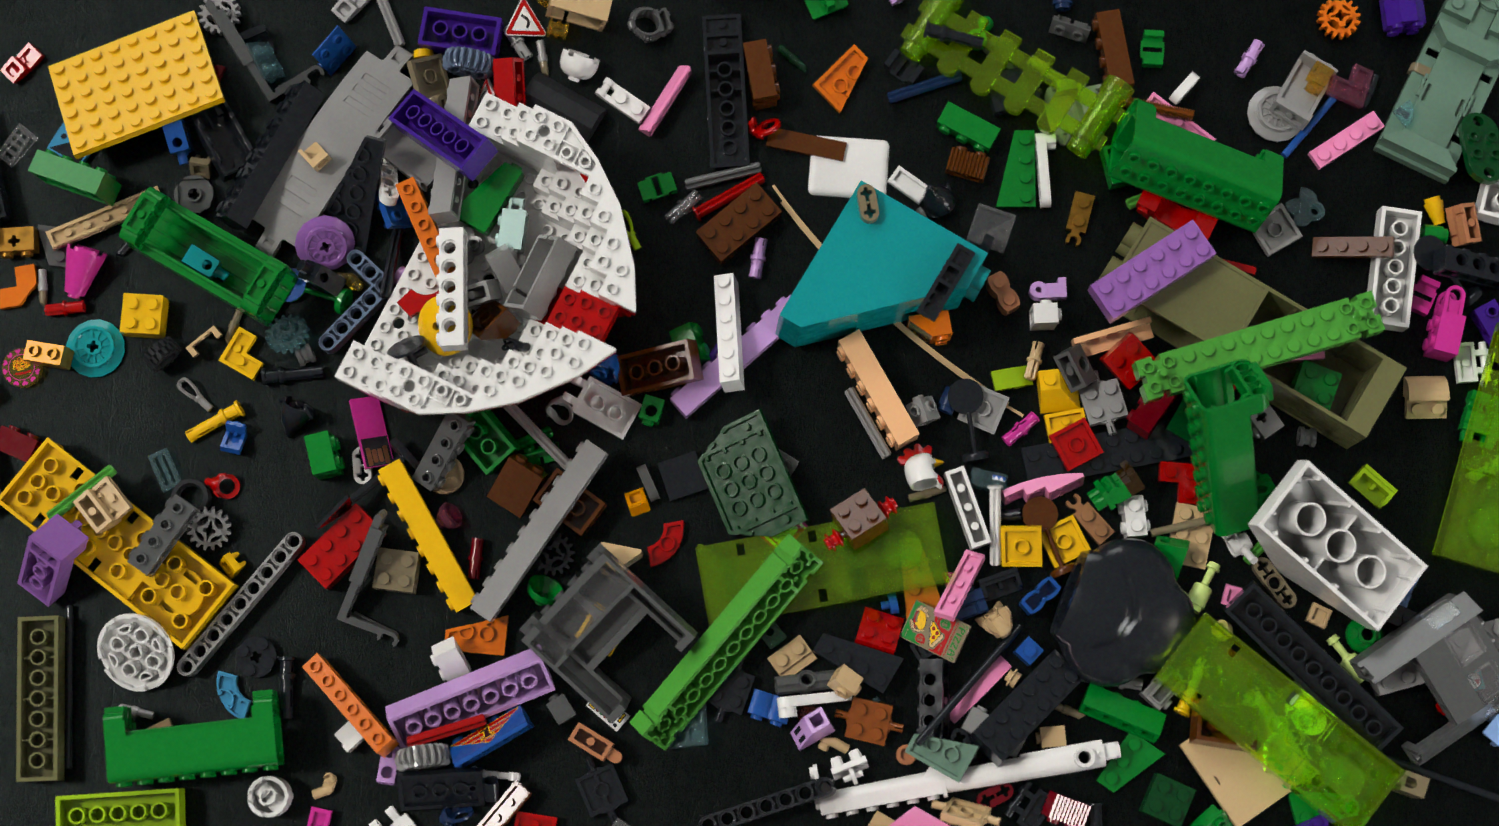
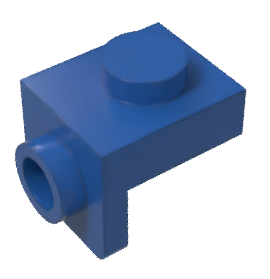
[220,421,248,455]

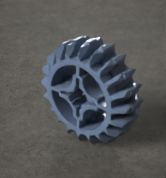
[442,46,495,80]

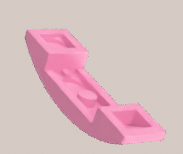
[950,655,1012,724]

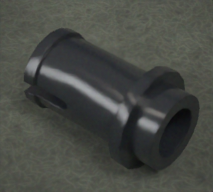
[1001,508,1023,524]

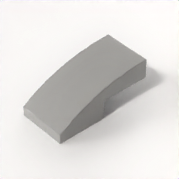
[331,0,370,23]

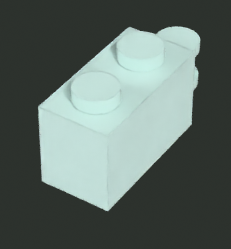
[495,197,529,254]

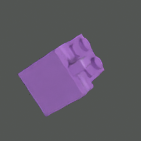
[17,514,89,607]

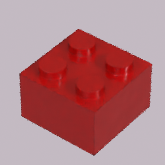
[1100,332,1156,390]

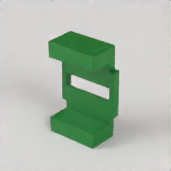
[1140,30,1164,68]
[637,171,677,204]

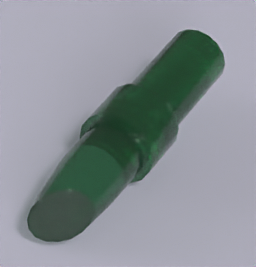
[777,44,807,73]

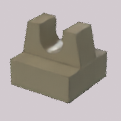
[189,155,213,179]

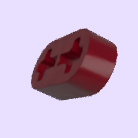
[976,783,1014,808]

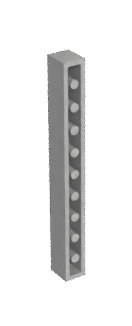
[470,440,609,622]

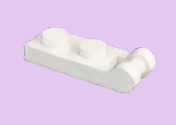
[595,77,651,125]

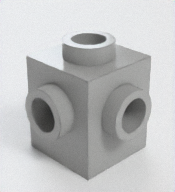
[906,394,941,427]

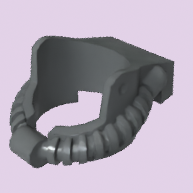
[627,7,674,43]

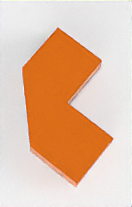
[0,264,38,310]

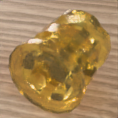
[547,18,570,40]

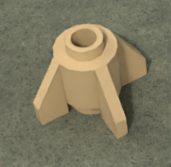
[975,601,1013,639]

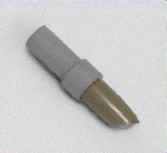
[536,40,549,77]
[38,269,48,306]

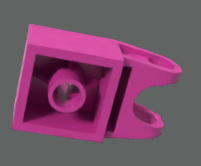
[1422,285,1466,362]

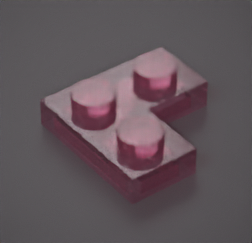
[1325,64,1373,109]

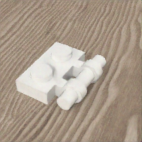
[1453,341,1492,384]

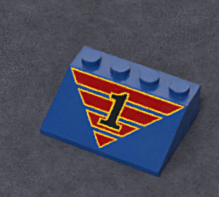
[449,705,534,768]

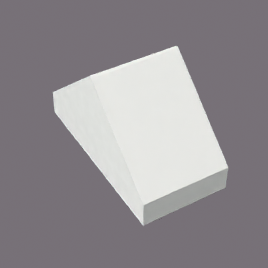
[1248,460,1428,631]

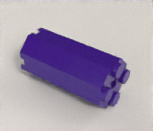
[1379,0,1427,37]

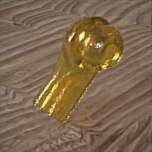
[337,272,364,292]

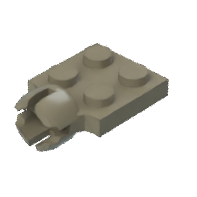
[406,53,449,109]

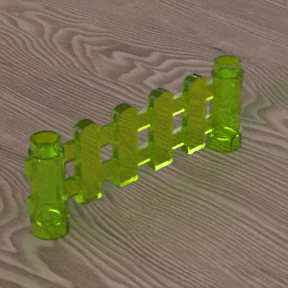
[900,0,1134,159]

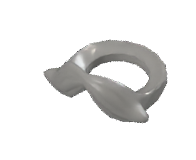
[545,396,573,425]

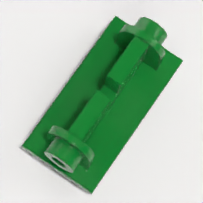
[520,441,559,465]

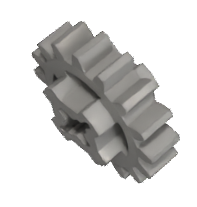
[198,0,242,36]
[187,506,231,550]

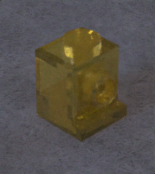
[1304,60,1334,97]

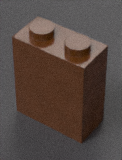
[487,453,549,518]

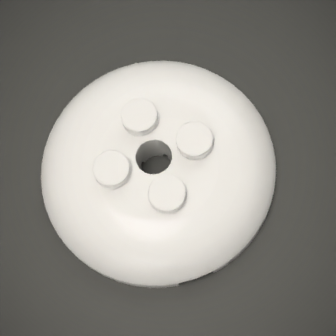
[97,613,175,692]

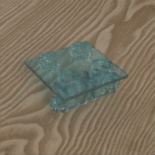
[246,42,285,83]

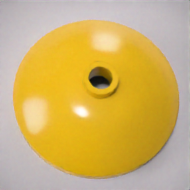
[418,297,473,356]

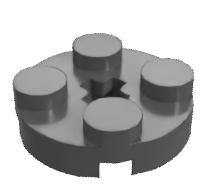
[174,175,215,215]

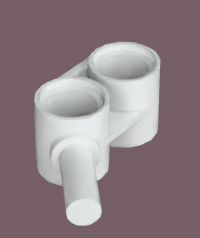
[1221,532,1258,564]

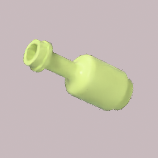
[1188,561,1220,614]
[1326,634,1364,683]

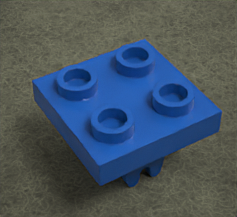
[377,191,414,229]

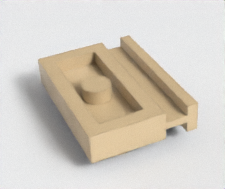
[767,635,817,676]

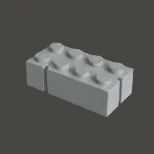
[503,234,577,320]

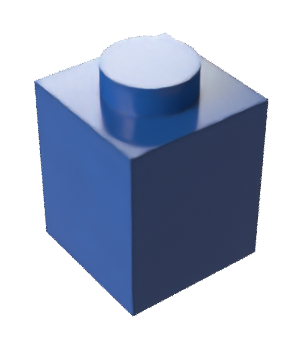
[1013,636,1044,666]

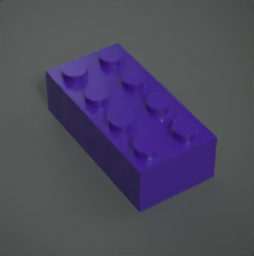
[418,6,504,59]

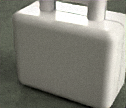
[808,136,890,198]

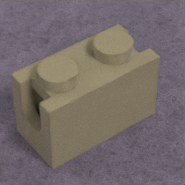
[1389,770,1430,799]

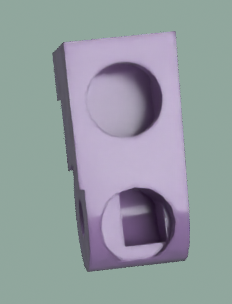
[1029,277,1067,301]
[376,747,401,786]

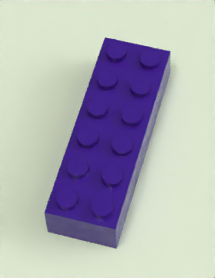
[388,89,498,182]

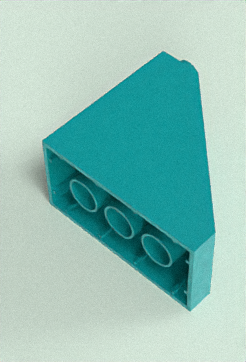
[775,180,991,347]

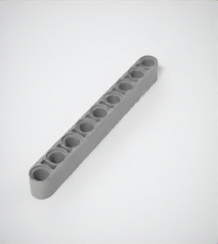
[177,532,306,677]

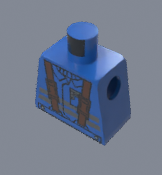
[162,119,194,166]

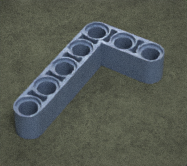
[319,250,395,354]

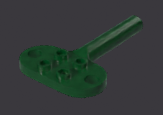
[1458,113,1499,185]

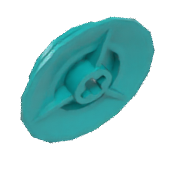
[66,319,125,378]

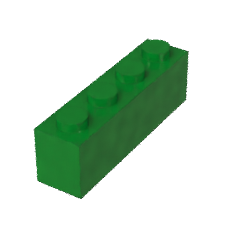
[1078,684,1167,743]

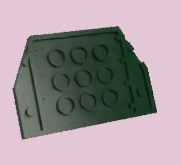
[697,409,809,537]

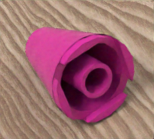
[64,243,107,299]

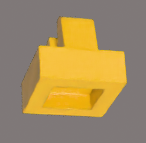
[219,552,246,579]

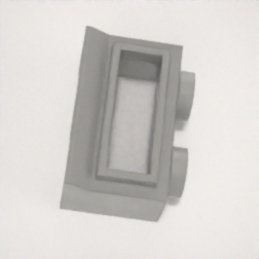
[1139,666,1186,710]

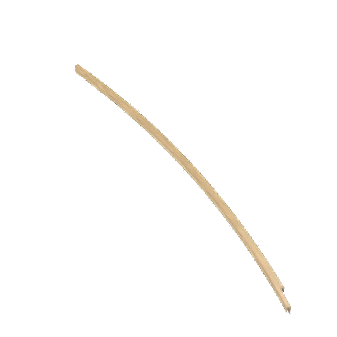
[772,185,1024,417]

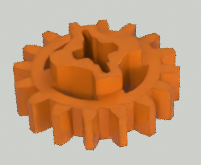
[1316,0,1361,40]

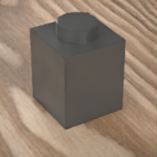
[546,693,578,726]

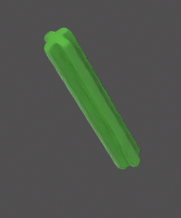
[46,465,117,519]

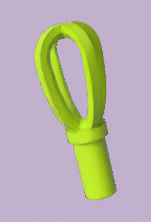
[622,210,641,251]

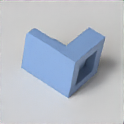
[1482,714,1499,747]

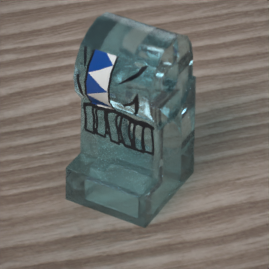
[969,467,1008,491]

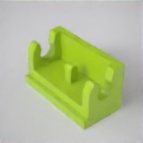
[1348,464,1398,509]

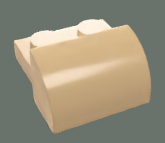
[1403,376,1450,419]
[73,476,134,534]

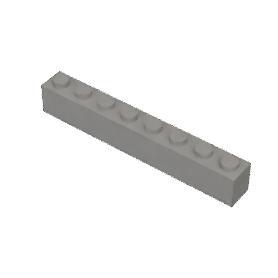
[428,75,480,224]

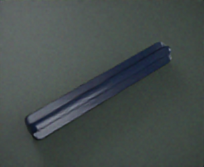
[887,70,962,103]

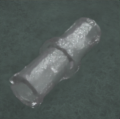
[664,189,702,225]

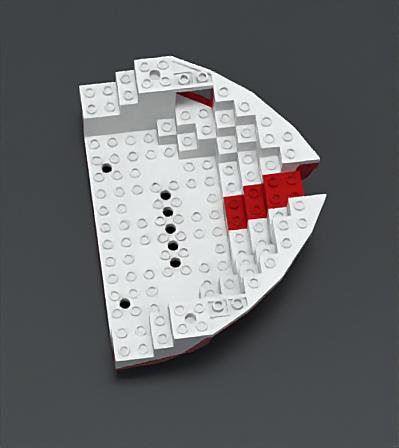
[334,92,636,415]

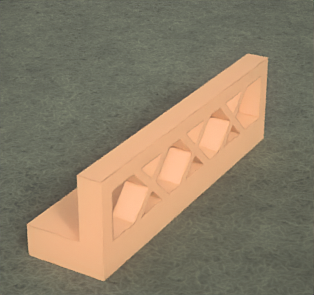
[1071,316,1154,357]

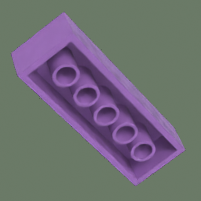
[1087,220,1216,324]

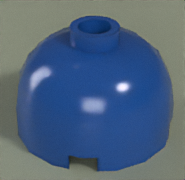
[585,353,619,385]

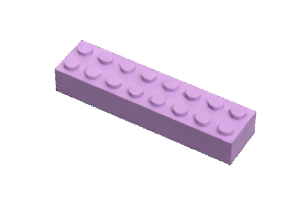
[385,646,555,749]

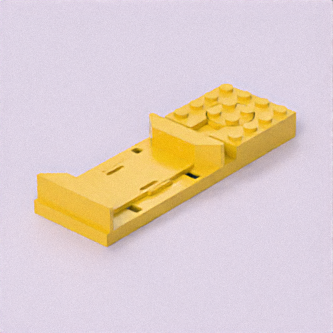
[0,437,239,651]

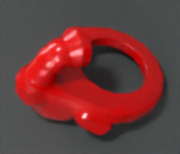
[748,117,781,139]
[204,472,240,499]

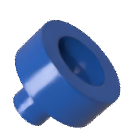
[880,593,899,615]

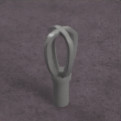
[177,377,214,412]

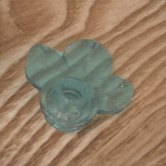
[1285,187,1325,226]

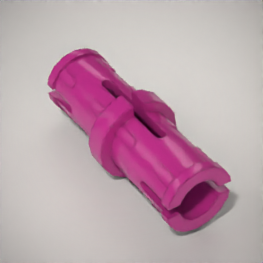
[1001,411,1040,447]

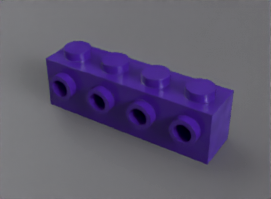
[1469,299,1499,364]

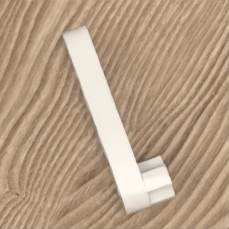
[1035,132,1056,208]
[378,159,399,206]
[777,691,853,719]

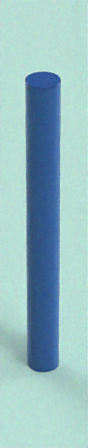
[1281,96,1336,158]

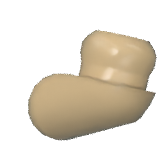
[818,737,850,754]
[312,772,337,800]

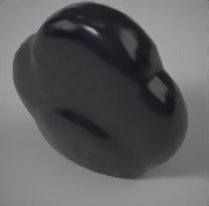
[1050,538,1195,687]

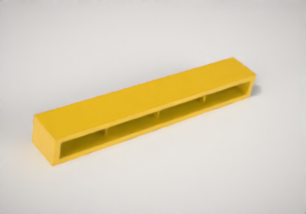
[377,459,475,613]

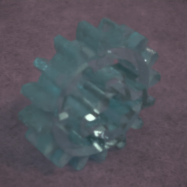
[265,313,310,354]

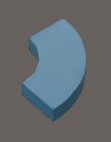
[216,671,252,718]

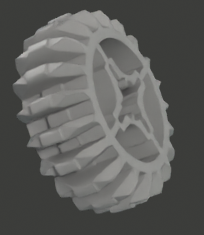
[395,743,451,772]

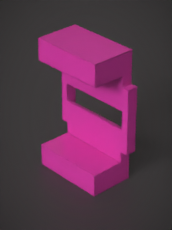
[1411,275,1441,317]

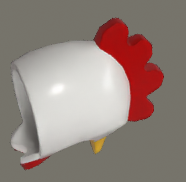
[897,444,944,491]

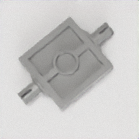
[1078,370,1128,436]

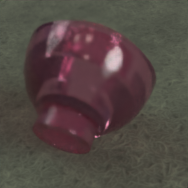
[435,502,462,529]

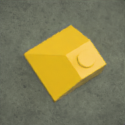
[1036,369,1080,414]

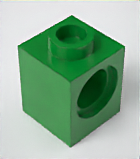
[638,394,665,427]

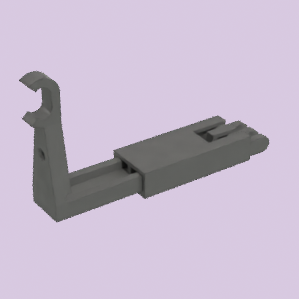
[205,0,324,102]
[337,509,400,647]

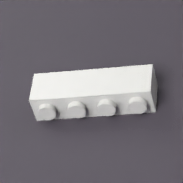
[943,466,991,551]

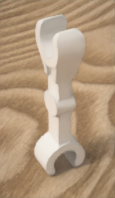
[473,766,521,781]

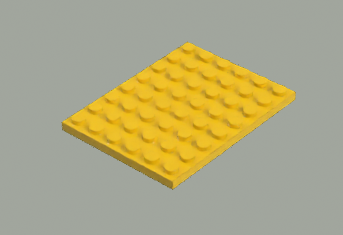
[48,10,225,160]

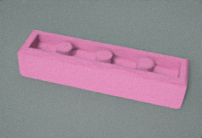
[639,65,692,137]

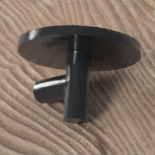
[387,335,428,367]

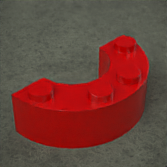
[1136,190,1218,240]

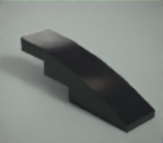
[917,243,975,322]

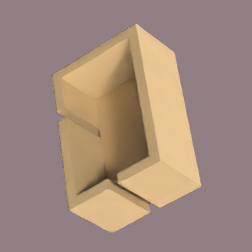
[545,0,612,32]

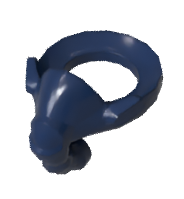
[439,807,474,826]

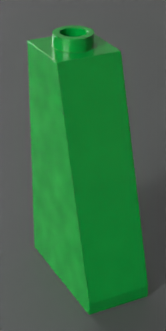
[459,162,525,237]

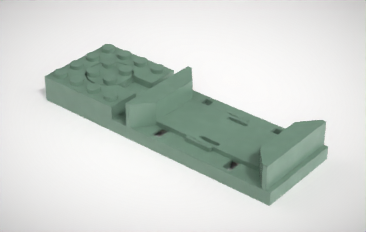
[1373,0,1499,184]

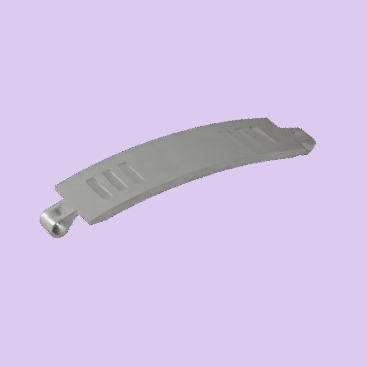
[253,45,414,258]

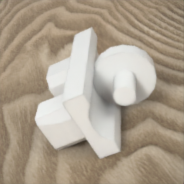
[830,749,869,786]

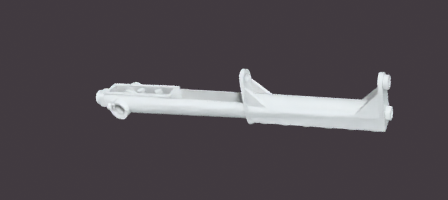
[809,740,1121,819]

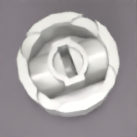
[247,776,294,818]

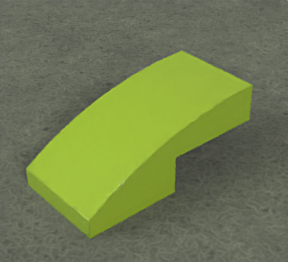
[991,366,1033,392]

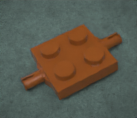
[835,696,904,746]

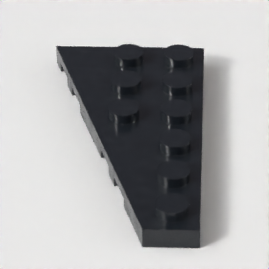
[323,135,386,254]

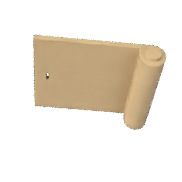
[1179,688,1320,826]

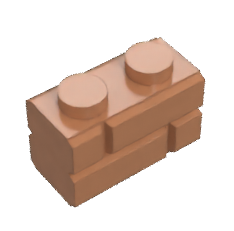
[1445,202,1482,247]

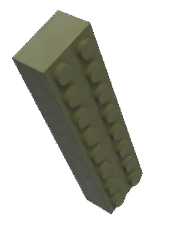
[16,616,66,782]

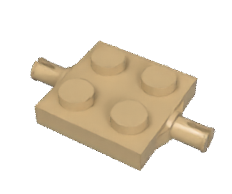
[931,797,1001,826]

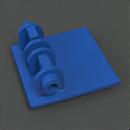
[312,25,356,76]

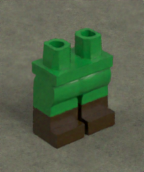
[1087,460,1146,511]

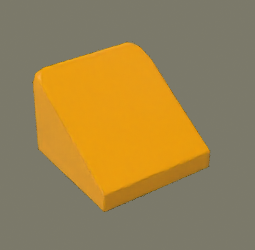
[624,487,651,517]

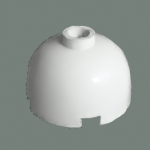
[560,48,600,82]

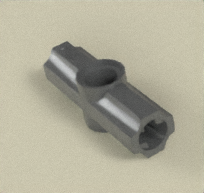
[774,670,835,695]

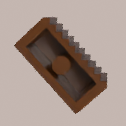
[945,146,990,184]

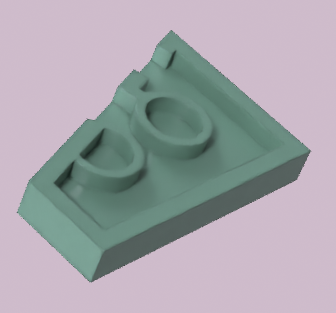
[905,734,979,783]

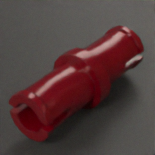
[467,538,485,579]

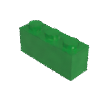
[936,101,1001,154]

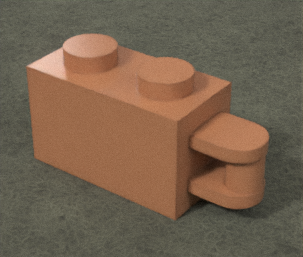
[568,722,623,763]

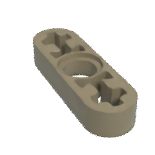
[1252,557,1297,609]

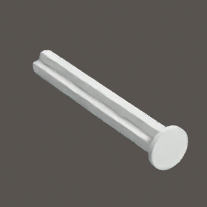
[987,485,1003,566]

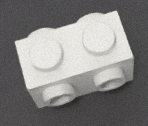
[1117,495,1150,538]

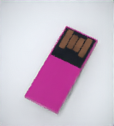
[349,396,393,470]

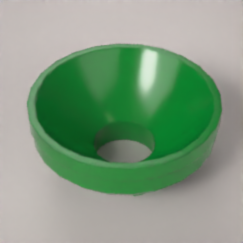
[527,575,563,606]
[1345,620,1383,653]

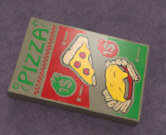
[899,600,972,663]

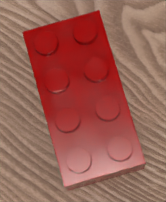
[298,503,387,591]

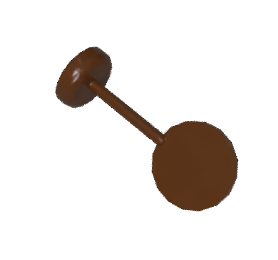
[1022,496,1075,579]

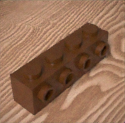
[1092,9,1134,93]

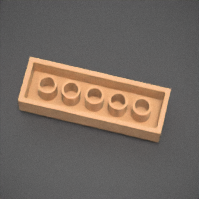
[836,329,919,451]

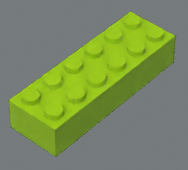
[55,788,186,826]

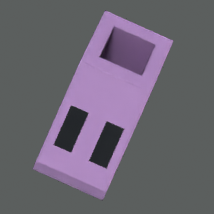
[790,707,835,751]

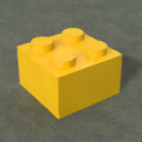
[120,293,169,339]

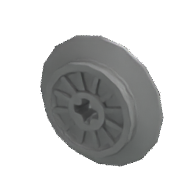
[1247,86,1300,142]

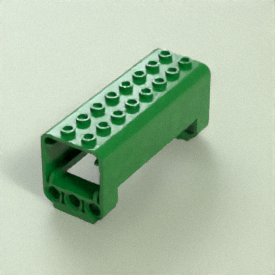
[1108,98,1284,233]
[119,187,298,327]
[1183,359,1276,537]
[103,689,284,788]

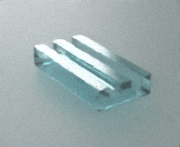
[147,448,181,493]

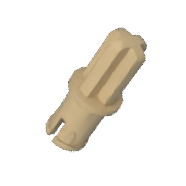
[1024,341,1045,381]

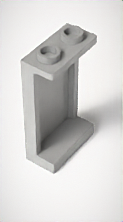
[1268,51,1338,131]
[372,116,437,192]

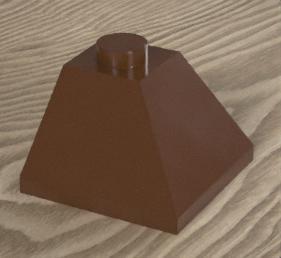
[471,301,521,340]

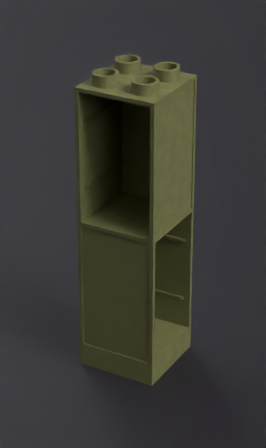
[1098,217,1407,449]

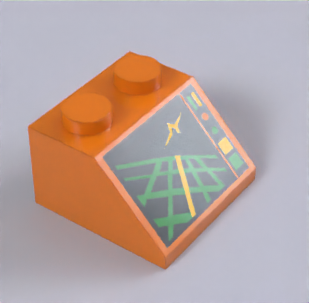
[906,310,953,346]

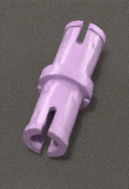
[1234,39,1265,78]
[749,237,768,279]

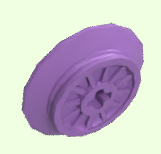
[295,215,355,270]

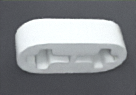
[1169,71,1200,105]
[352,447,373,485]

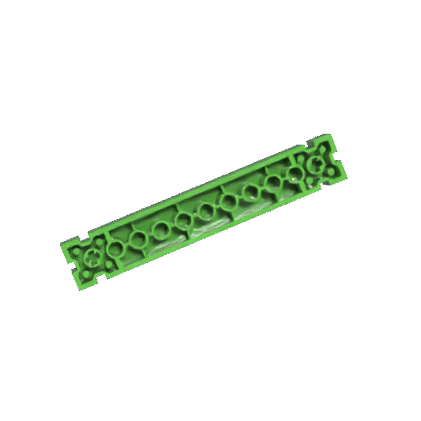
[1132,291,1385,404]
[629,533,824,751]

